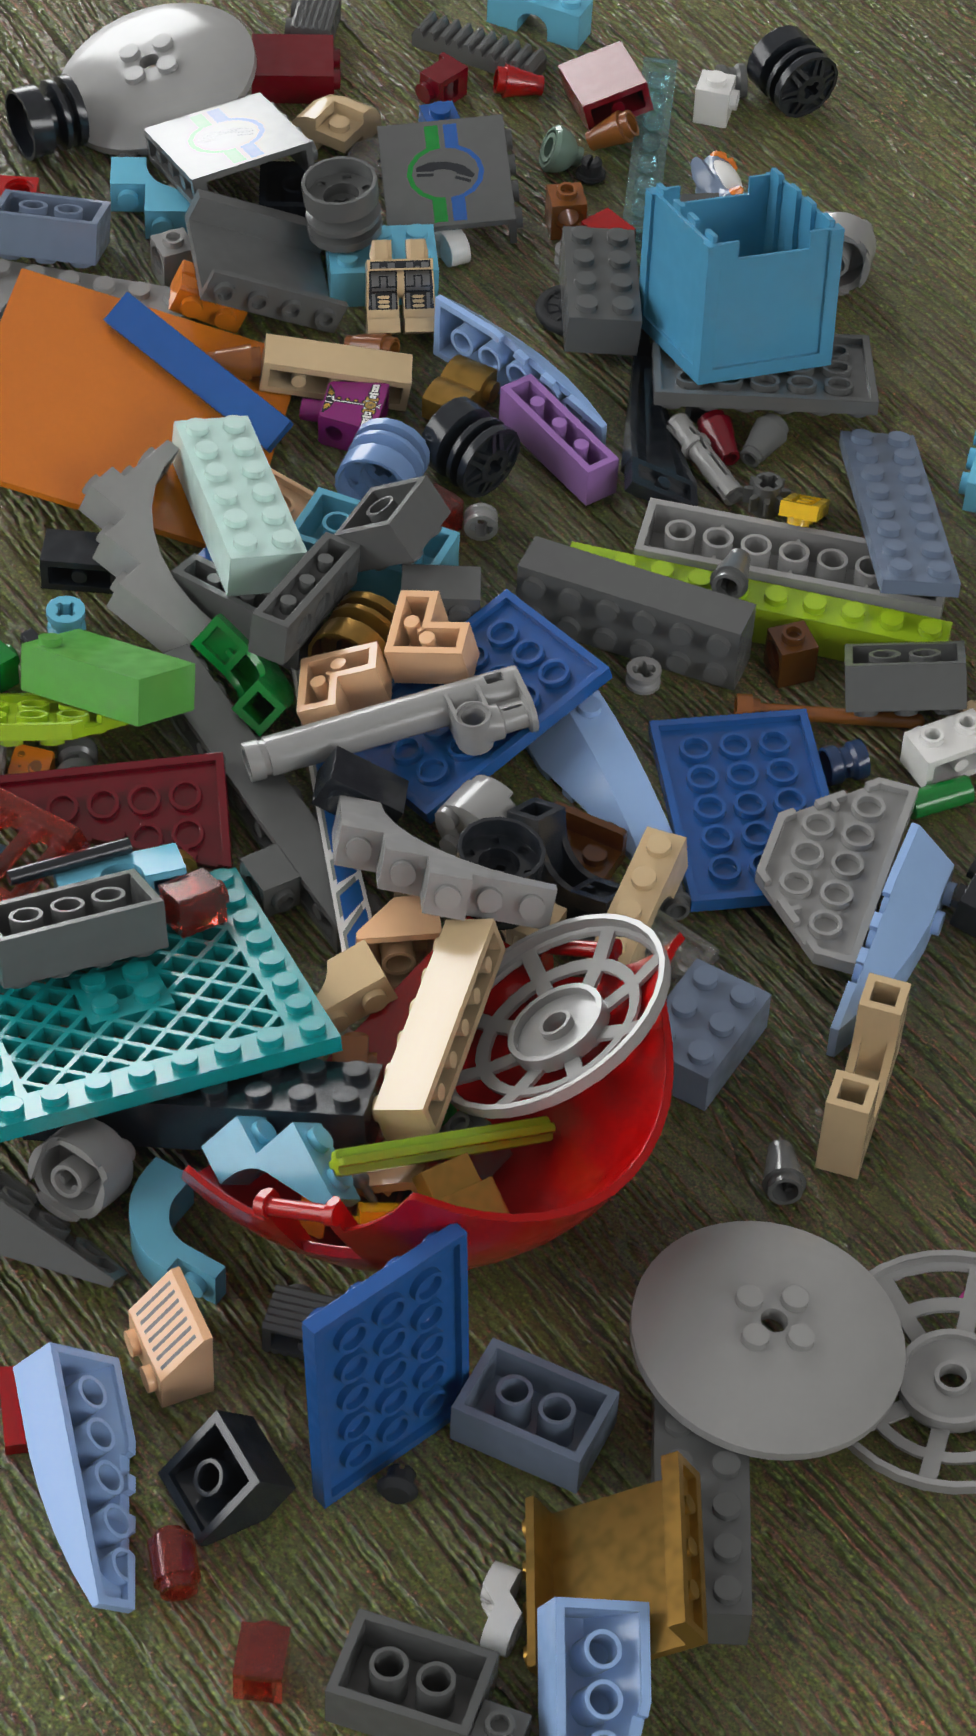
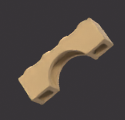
[586,827,688,965]
[220,939,398,1039]

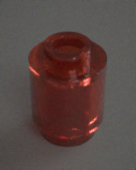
[147,1525,201,1602]

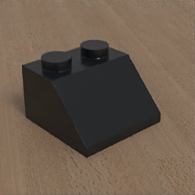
[158,1410,296,1546]

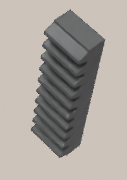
[412,11,547,75]

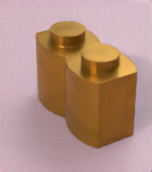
[422,354,500,420]

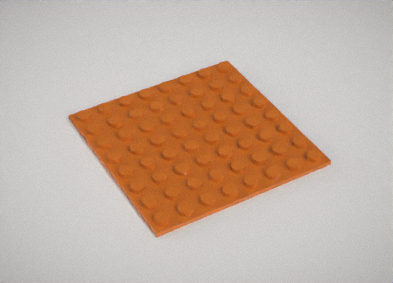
[0,268,292,549]

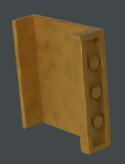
[522,1451,708,1677]

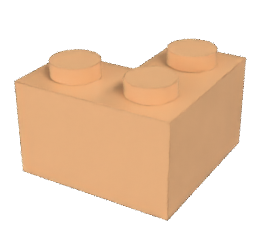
[384,590,480,684]
[297,641,393,725]

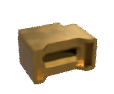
[412,1152,510,1213]

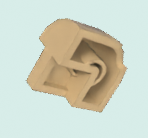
[291,94,381,153]

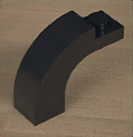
[507,797,620,919]

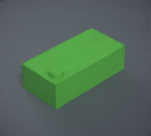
[21,628,195,727]

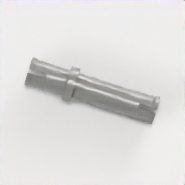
[667,413,744,505]

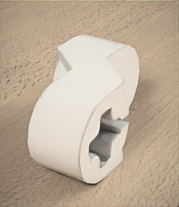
[434,229,471,267]
[480,1560,523,1658]

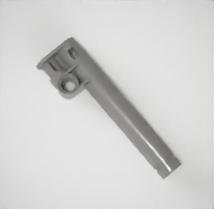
[240,665,539,783]

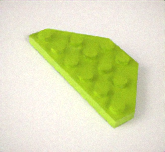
[0,693,128,747]

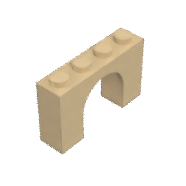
[815,972,911,1179]

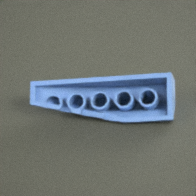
[433,294,607,445]
[525,690,673,860]
[826,822,958,1057]
[13,1342,136,1613]
[537,1597,652,1736]

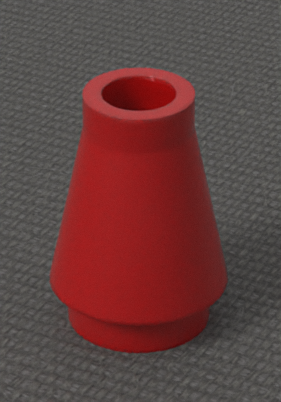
[493,63,545,98]

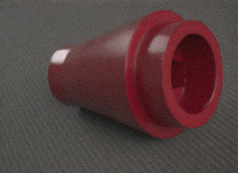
[697,410,740,466]

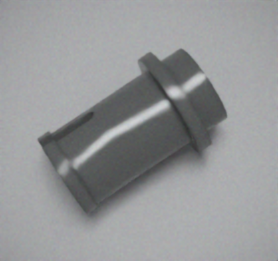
[660,881,691,921]

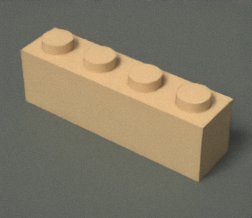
[259,333,413,411]

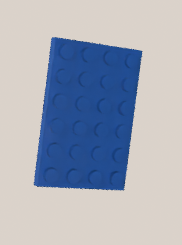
[353,589,613,824]
[648,709,830,912]
[302,1223,469,1509]

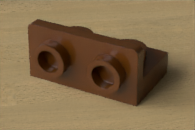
[554,801,627,880]

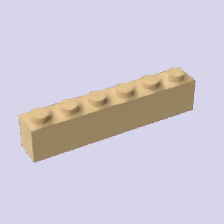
[372,918,506,1141]

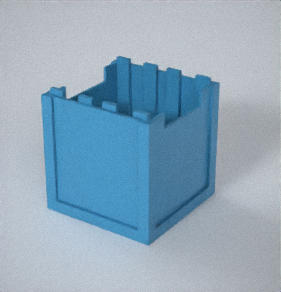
[639,167,845,385]

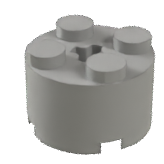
[822,211,877,296]
[435,775,516,856]
[28,1118,136,1222]

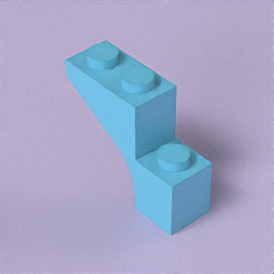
[110,157,190,239]
[201,1115,361,1207]

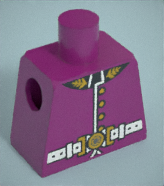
[299,381,390,451]

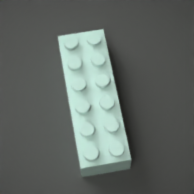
[172,415,307,596]

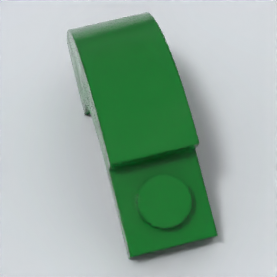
[191,613,294,736]

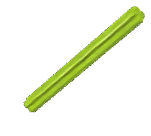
[329,1116,556,1177]

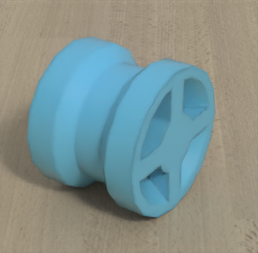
[46,595,87,634]

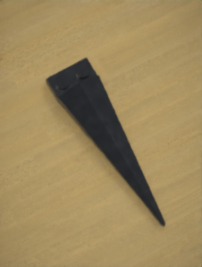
[620,328,698,506]

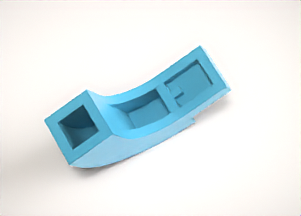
[129,1156,226,1305]

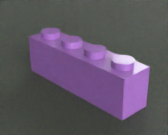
[499,374,619,506]

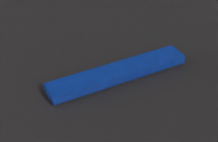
[104,292,294,453]

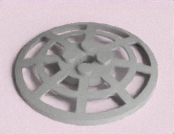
[450,913,671,1119]
[847,1249,976,1495]

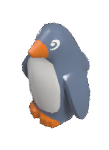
[690,150,746,197]

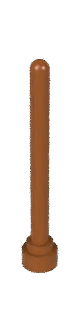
[733,693,925,729]

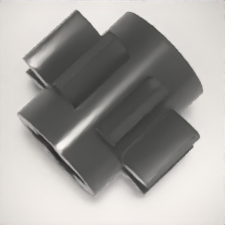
[742,472,791,519]

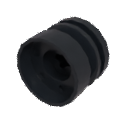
[747,25,838,118]
[5,74,90,161]
[422,396,520,498]
[456,817,546,930]

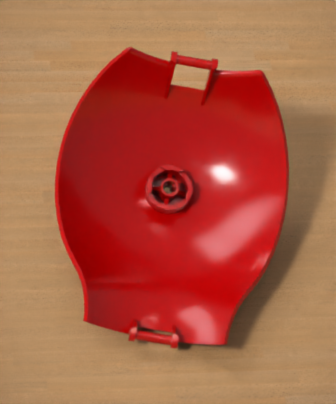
[182,916,685,1272]

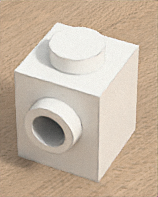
[692,69,740,129]

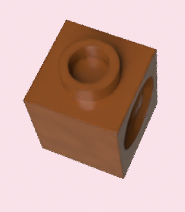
[544,182,587,240]

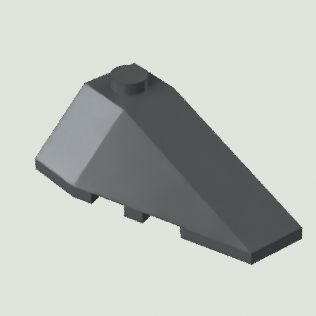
[0,1168,128,1288]

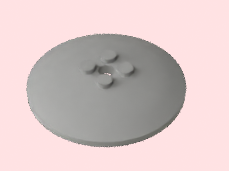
[61,3,257,156]
[629,1221,906,1461]

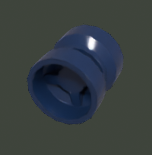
[818,739,871,787]

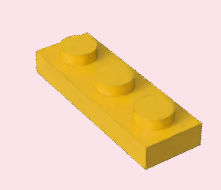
[778,493,830,527]

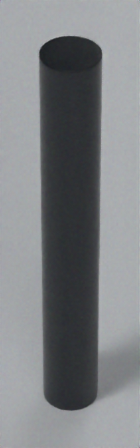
[6,837,132,887]

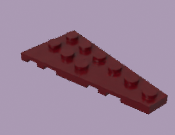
[0,752,233,869]

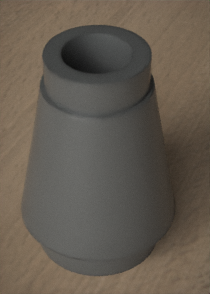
[740,413,789,468]
[710,548,751,598]
[762,1140,807,1205]

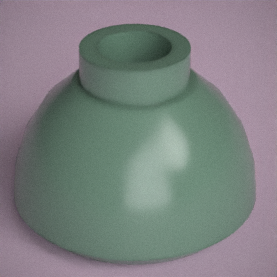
[539,124,584,173]

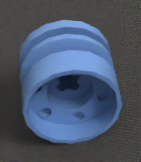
[335,418,430,500]

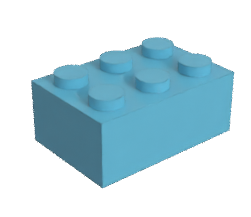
[326,224,439,307]

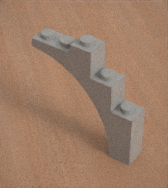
[78,440,211,653]
[332,795,557,929]

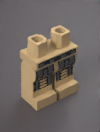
[365,238,435,335]

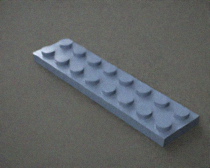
[839,429,961,598]

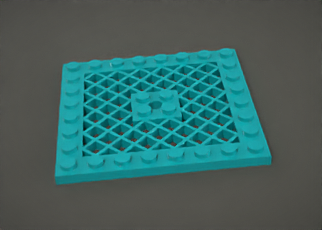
[0,867,343,1143]

